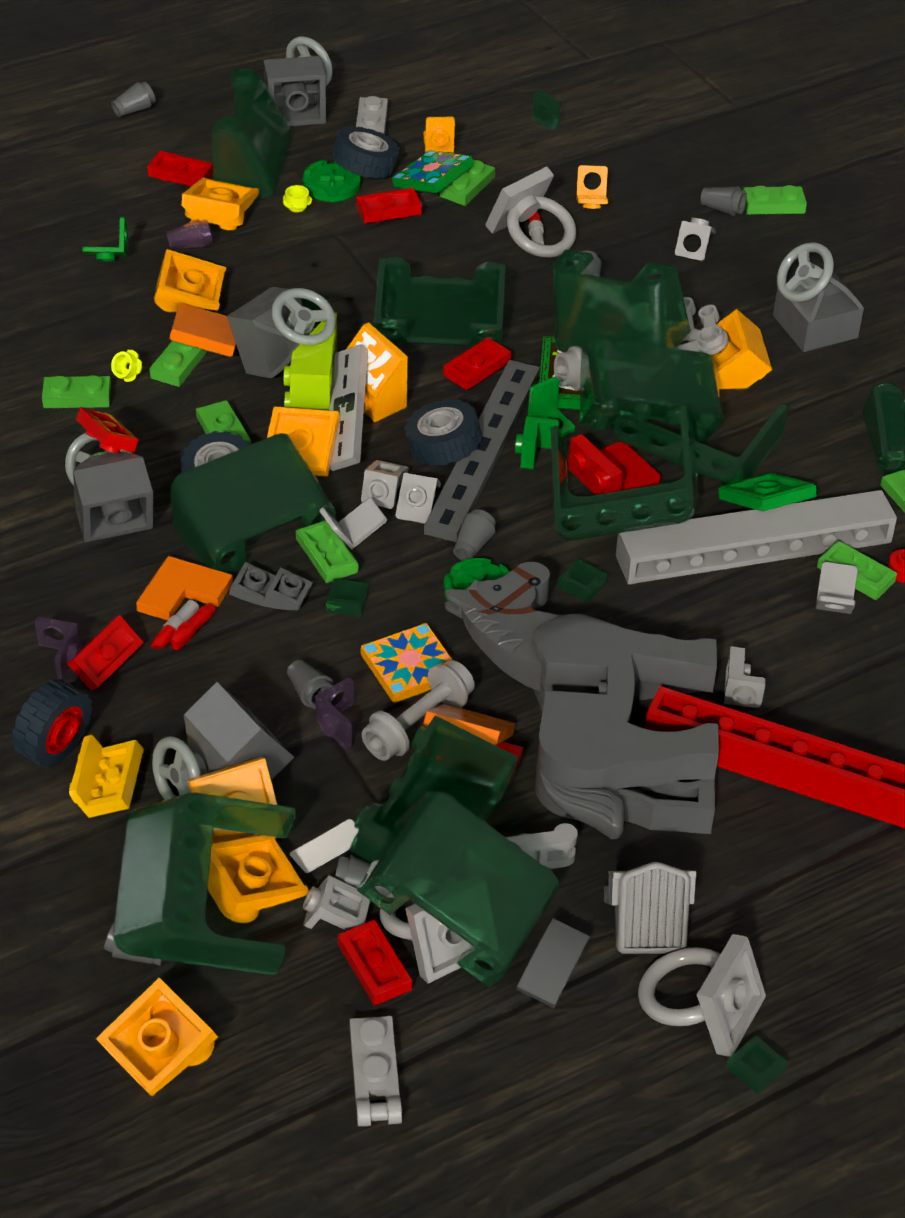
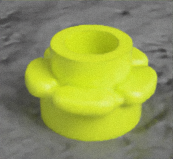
[283,185,312,212]
[111,350,142,382]

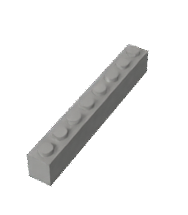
[616,490,897,584]

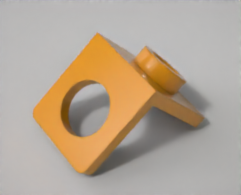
[423,117,455,153]
[576,165,608,209]

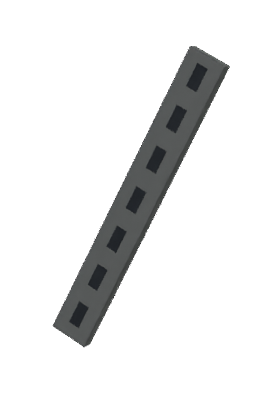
[424,360,540,542]

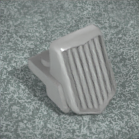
[604,862,696,954]

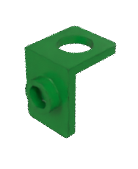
[82,217,128,262]
[528,377,575,438]

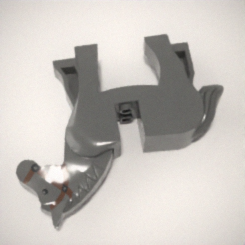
[445,562,719,839]

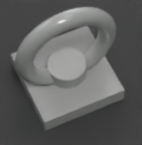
[485,167,576,258]
[380,874,498,983]
[638,934,766,1057]

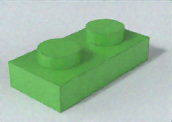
[440,160,495,206]
[744,185,807,214]
[150,341,208,387]
[42,375,111,408]

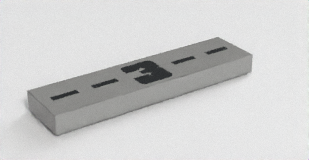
[330,344,368,471]

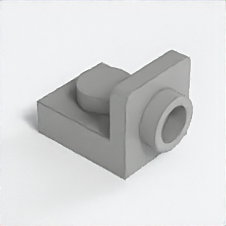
[361,460,409,509]
[723,646,766,708]
[303,875,372,931]

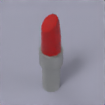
[528,211,544,245]
[150,600,199,649]

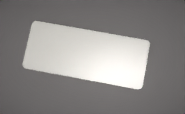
[290,819,368,873]

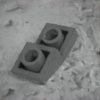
[229,562,313,610]
[517,918,590,1008]

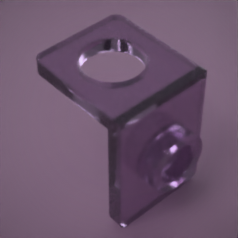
[35,617,81,680]
[316,677,354,750]

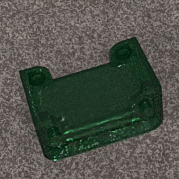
[211,68,291,198]

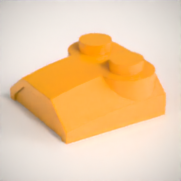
[182,178,259,230]
[154,249,227,312]
[199,833,309,923]
[96,978,218,1096]

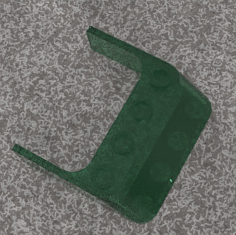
[613,360,788,485]
[551,404,699,540]
[113,793,296,975]

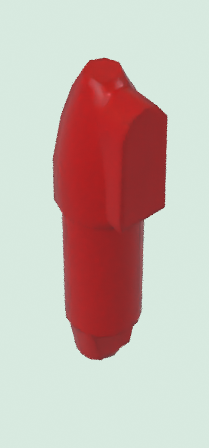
[170,603,216,650]

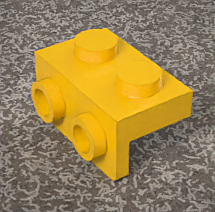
[69,735,144,818]

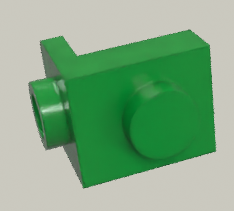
[515,416,559,469]

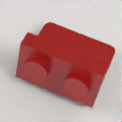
[568,434,661,508]

